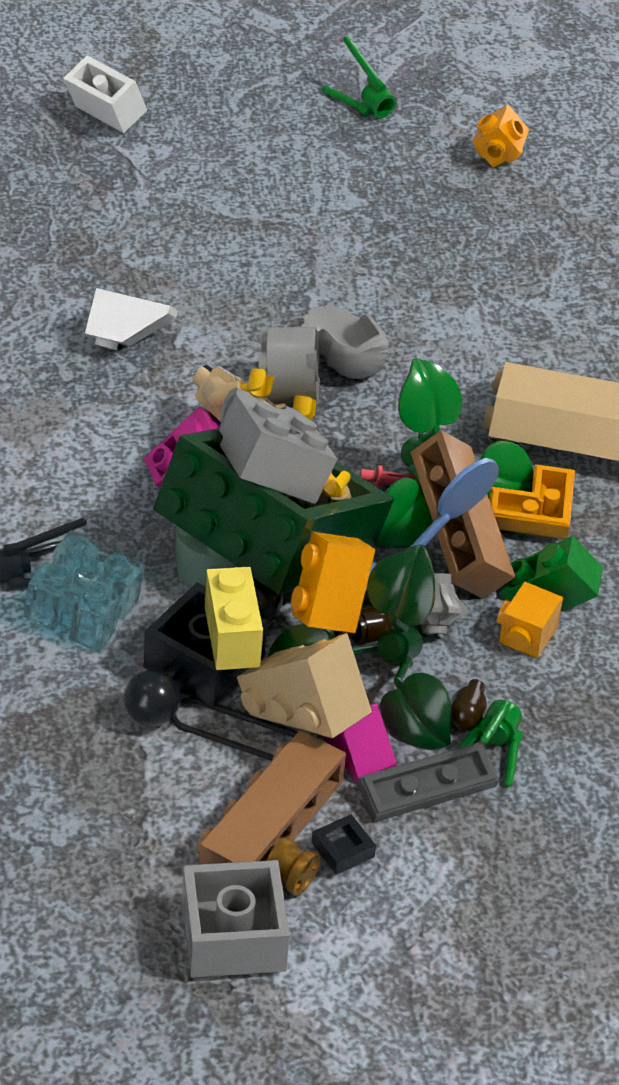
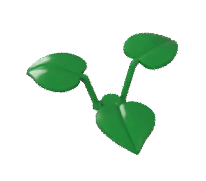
[376,358,534,547]

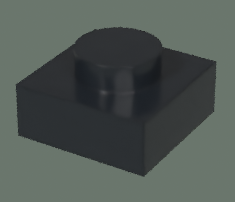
[311,814,376,874]

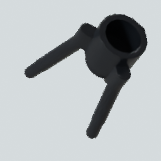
[0,518,87,590]

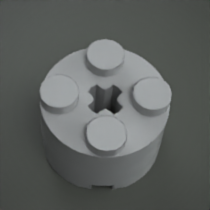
[259,327,320,406]

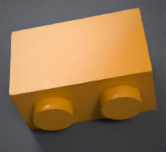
[291,531,375,633]

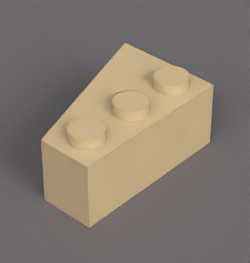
[237,633,372,738]

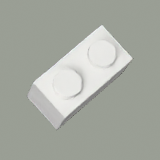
[63,56,147,133]

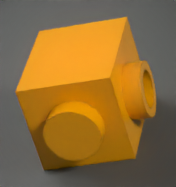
[497,582,563,658]

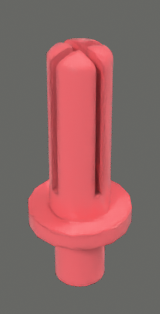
[359,465,418,489]

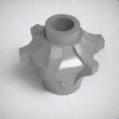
[418,573,468,635]

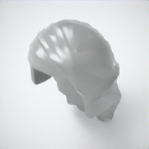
[301,304,389,379]

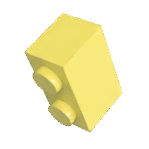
[205,567,263,670]

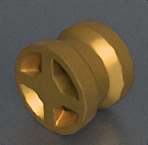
[266,837,321,896]

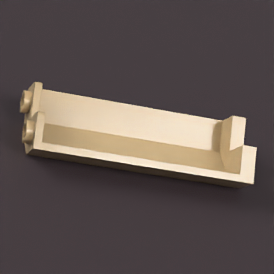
[483,362,619,461]

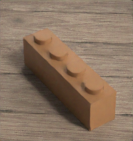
[410,430,515,599]
[197,730,346,865]

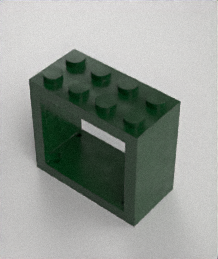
[153,428,394,595]

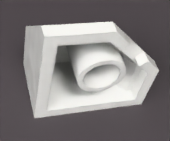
[85,288,178,350]

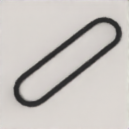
[171,697,297,761]

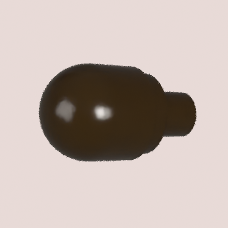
[334,607,392,644]
[450,679,487,731]

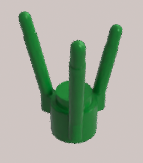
[321,36,397,119]
[456,699,524,787]

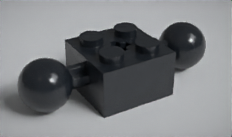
[124,578,283,727]

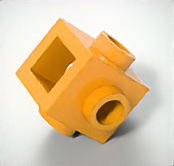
[472,104,529,168]

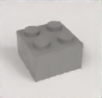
[182,860,290,978]

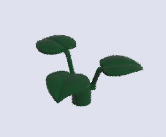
[268,544,451,748]

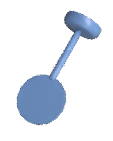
[367,458,499,585]

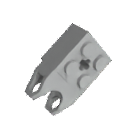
[219,388,337,504]

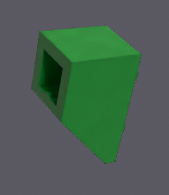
[501,535,603,611]

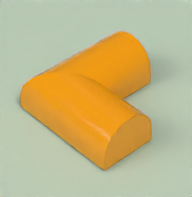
[489,464,575,539]

